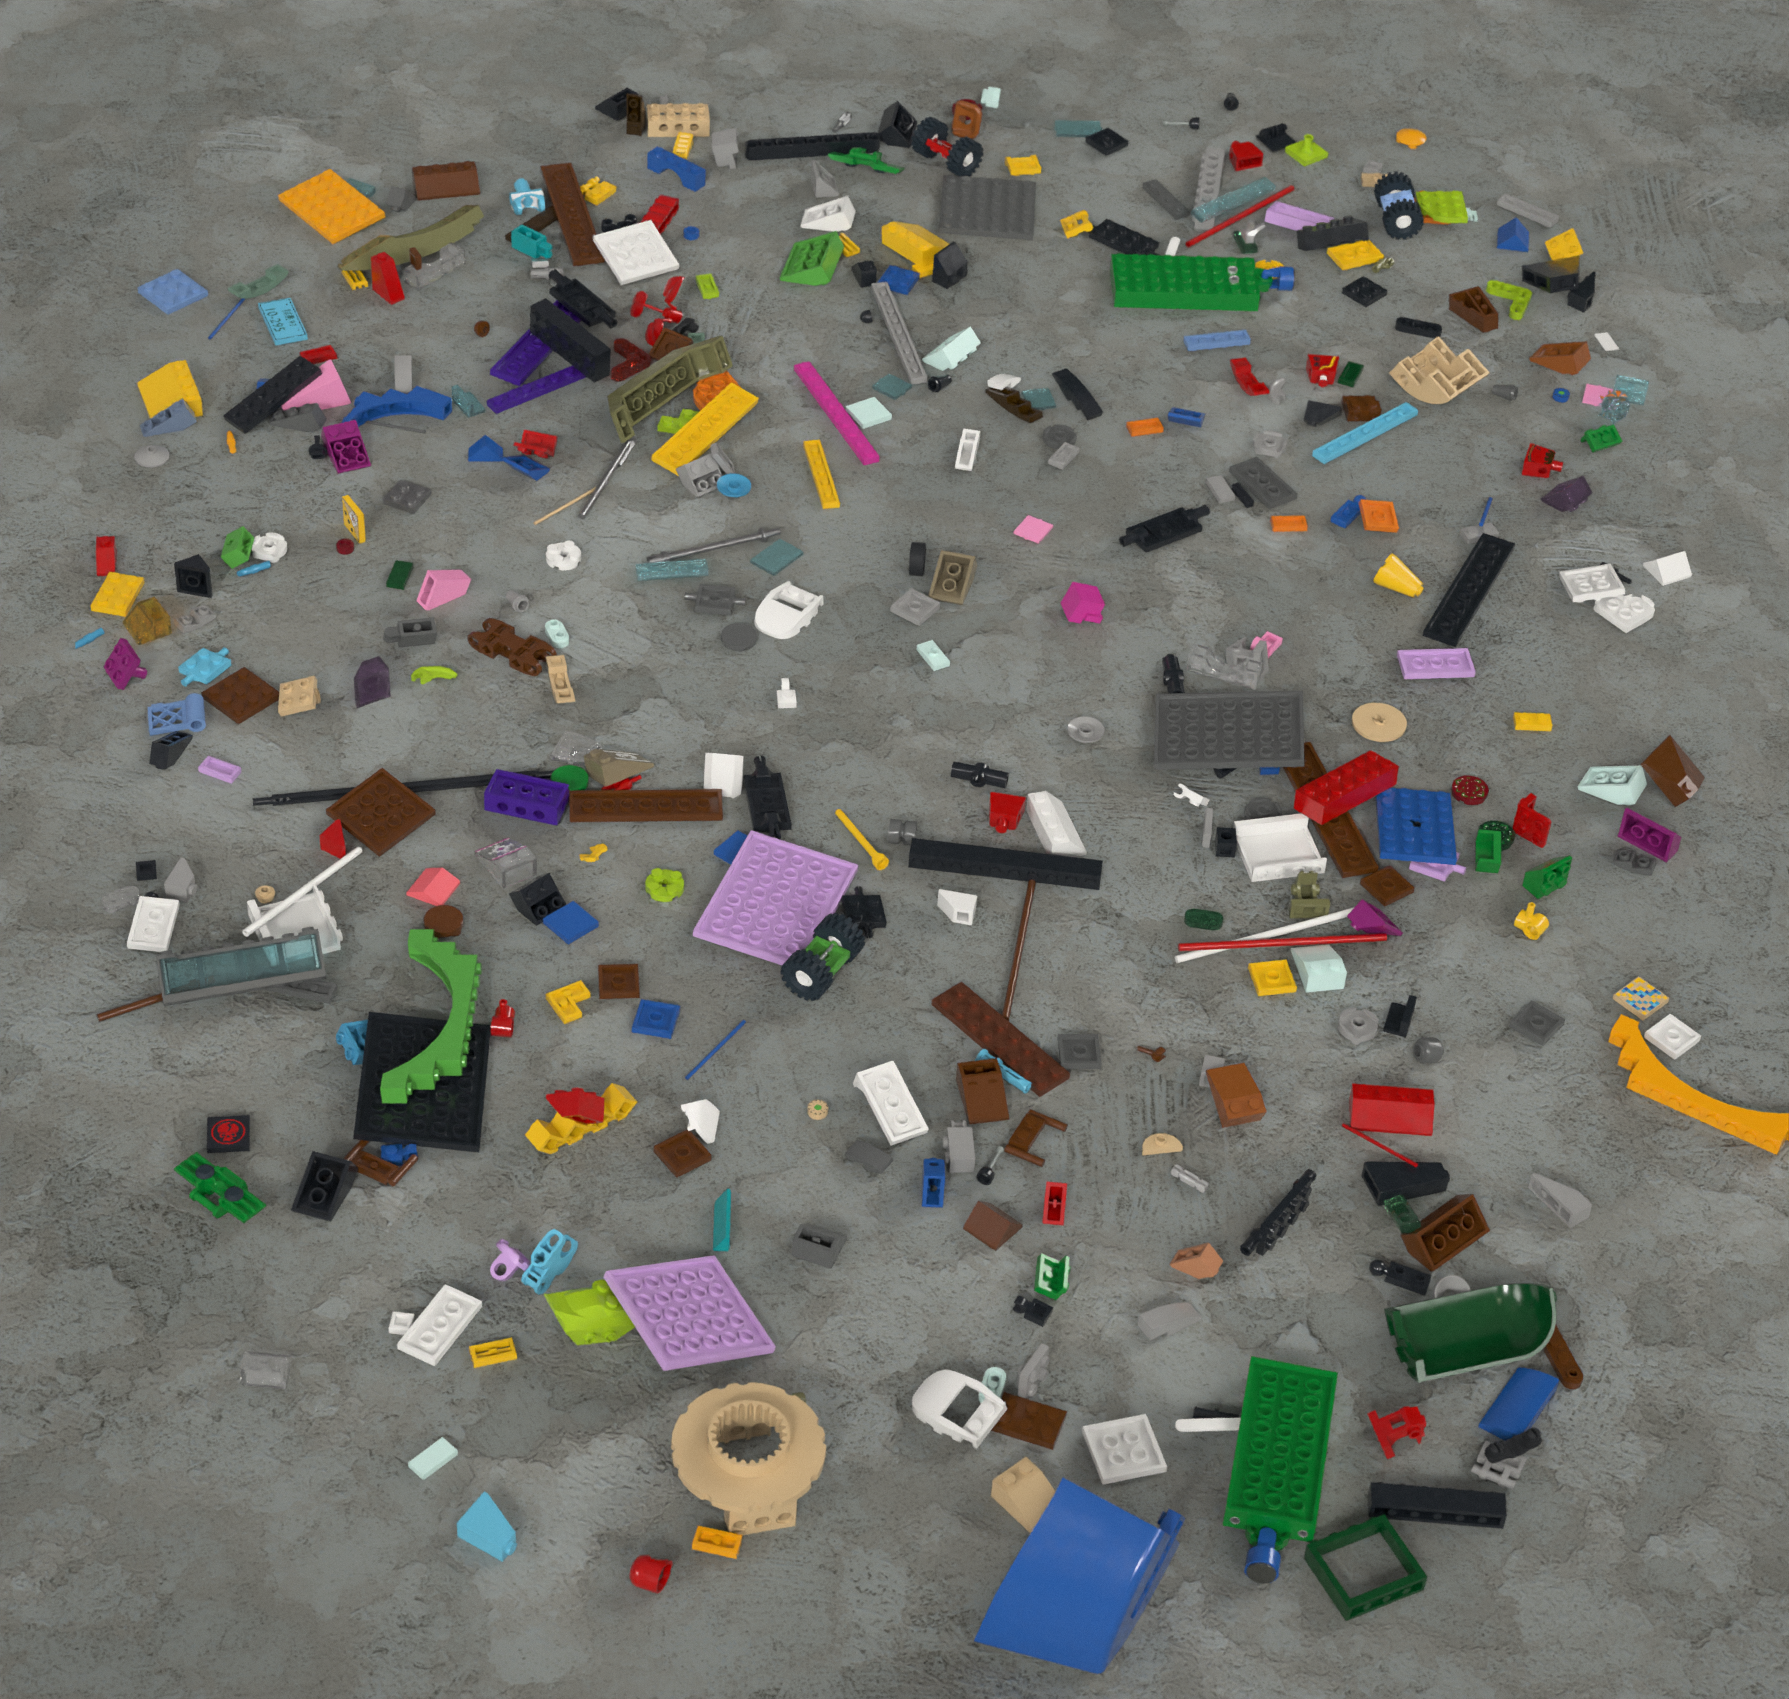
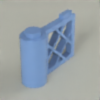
[147,693,206,736]

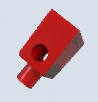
[1521,443,1563,478]

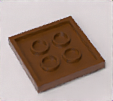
[201,667,279,725]

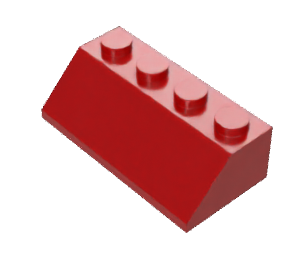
[1349,1083,1435,1136]

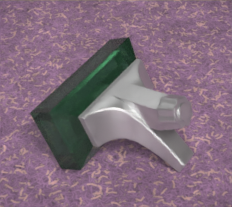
[1233,220,1266,254]

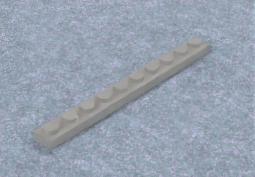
[871,282,927,384]

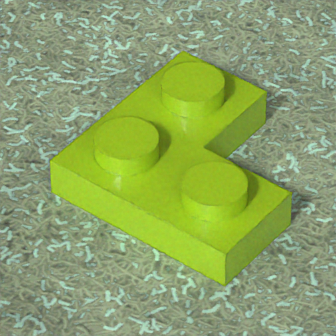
[657,409,699,434]

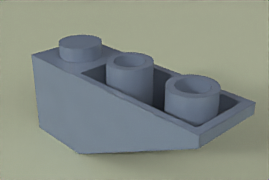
[140,398,197,437]

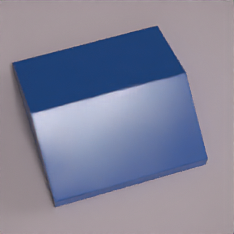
[1168,407,1205,427]
[503,455,550,481]

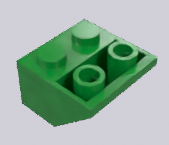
[1522,855,1572,899]

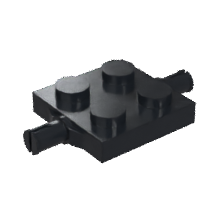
[841,886,887,939]

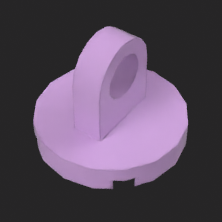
[490,1239,531,1281]

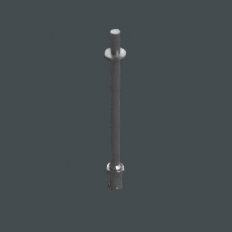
[646,527,781,568]

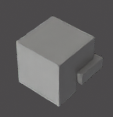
[712,128,739,169]

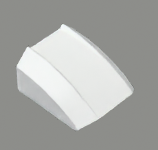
[704,753,744,798]

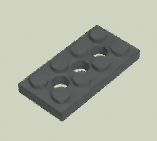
[1229,457,1298,509]

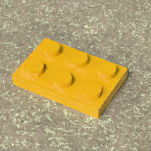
[1327,239,1384,271]
[91,572,144,617]

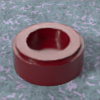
[336,539,354,555]

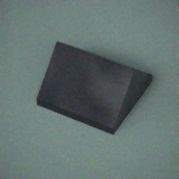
[174,554,213,598]

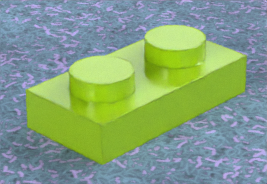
[696,274,719,299]

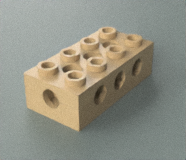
[647,103,710,137]

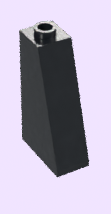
[1361,1161,1450,1206]

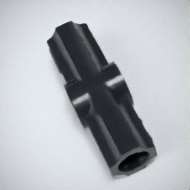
[1162,654,1185,694]
[950,761,1009,788]

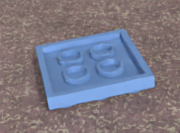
[138,269,208,315]

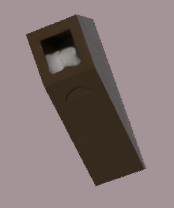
[627,93,646,136]

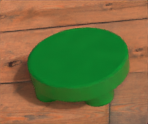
[551,765,589,791]

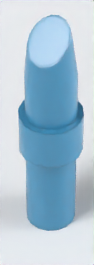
[237,561,271,576]
[75,628,105,649]

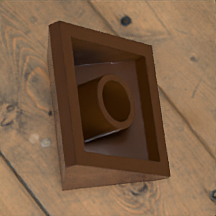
[963,1201,1023,1251]

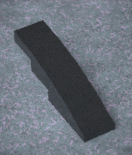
[1052,368,1103,420]

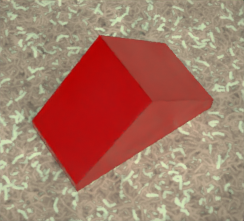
[319,819,346,859]
[1042,1181,1067,1226]

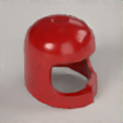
[629,1555,673,1594]

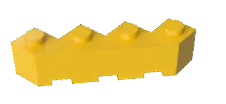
[525,1083,637,1154]

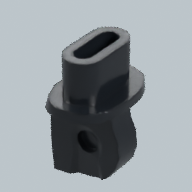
[308,435,327,459]

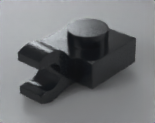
[1012,1296,1053,1327]

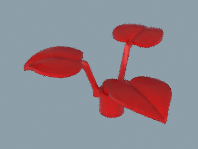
[630,276,685,346]

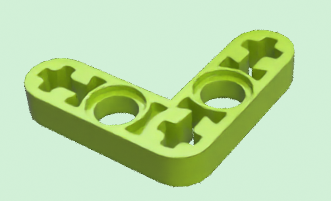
[1486,280,1532,320]

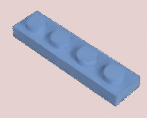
[1183,330,1251,351]

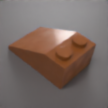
[1529,341,1591,375]
[1205,1063,1267,1128]

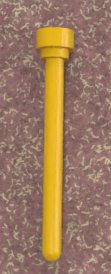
[835,809,889,870]

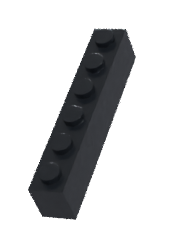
[1368,1482,1507,1529]

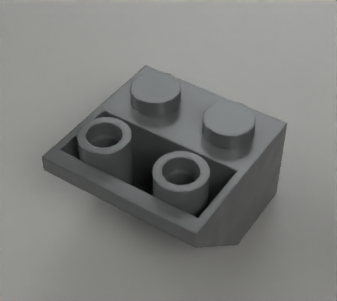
[792,1223,847,1269]

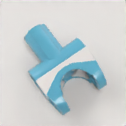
[509,179,545,215]

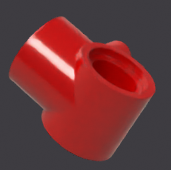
[491,999,515,1038]

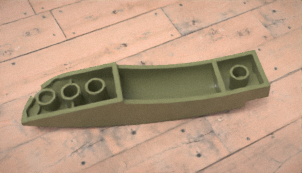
[338,205,484,271]

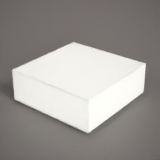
[389,1311,415,1335]

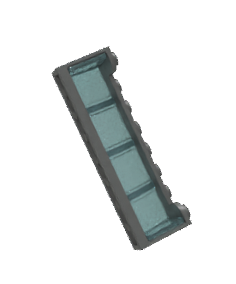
[156,927,326,1006]

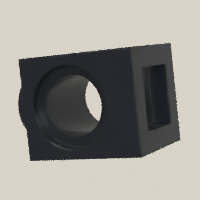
[1215,827,1237,858]

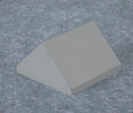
[811,160,840,197]

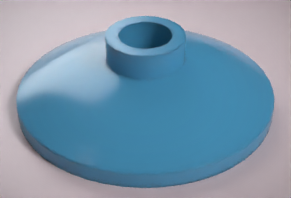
[717,474,751,497]

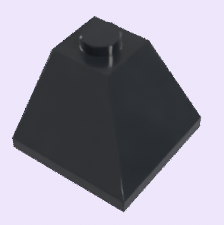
[1304,400,1342,427]

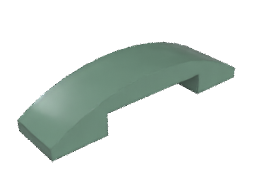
[228,264,289,299]

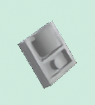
[1016,1343,1050,1399]

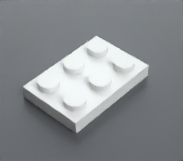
[127,896,180,952]

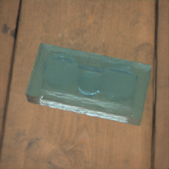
[346,178,376,199]

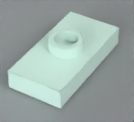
[916,640,950,671]

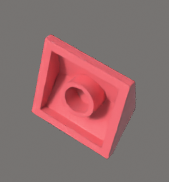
[407,867,460,906]

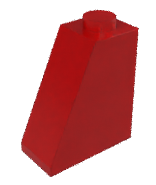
[371,252,405,305]

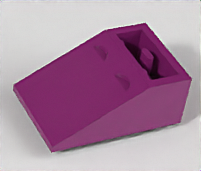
[321,420,371,474]

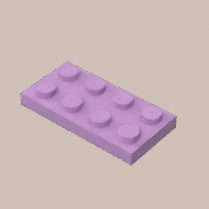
[1397,648,1475,679]

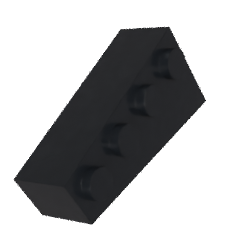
[1297,216,1368,251]

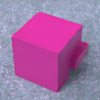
[1060,582,1105,624]

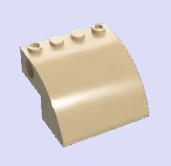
[1389,336,1490,404]

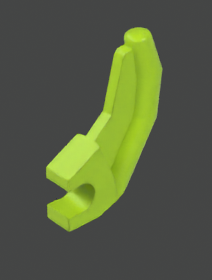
[411,666,457,684]

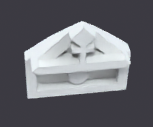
[681,1099,720,1144]

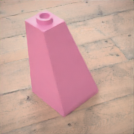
[282,359,351,410]

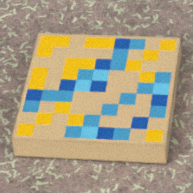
[1613,976,1669,1021]

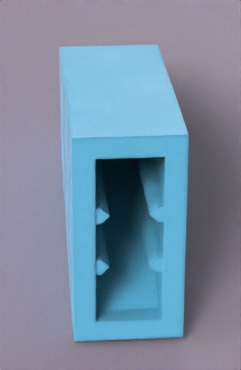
[457,1492,517,1562]

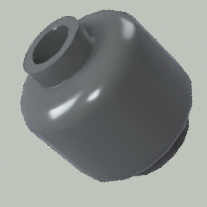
[1413,1037,1444,1064]

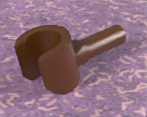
[1137,1046,1166,1062]

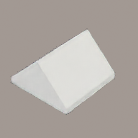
[1643,551,1692,586]

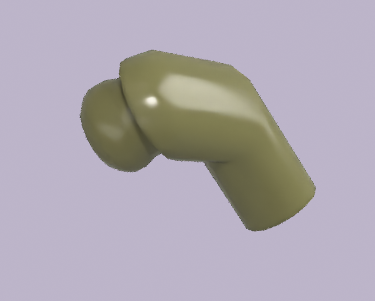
[1372,258,1394,273]

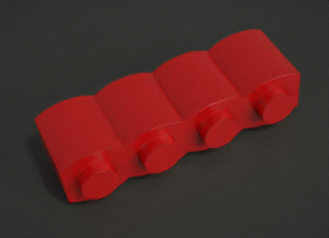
[640,194,679,235]

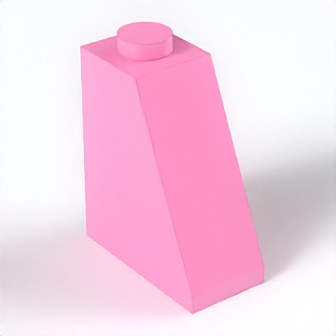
[416,570,471,610]

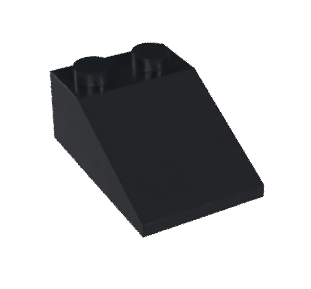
[291,1151,358,1222]

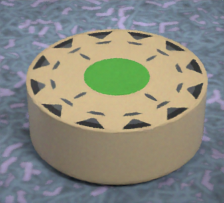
[807,1100,828,1120]

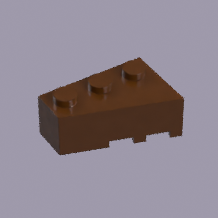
[1449,286,1498,333]

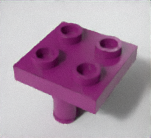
[103,638,147,690]

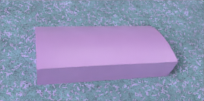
[1264,201,1335,231]

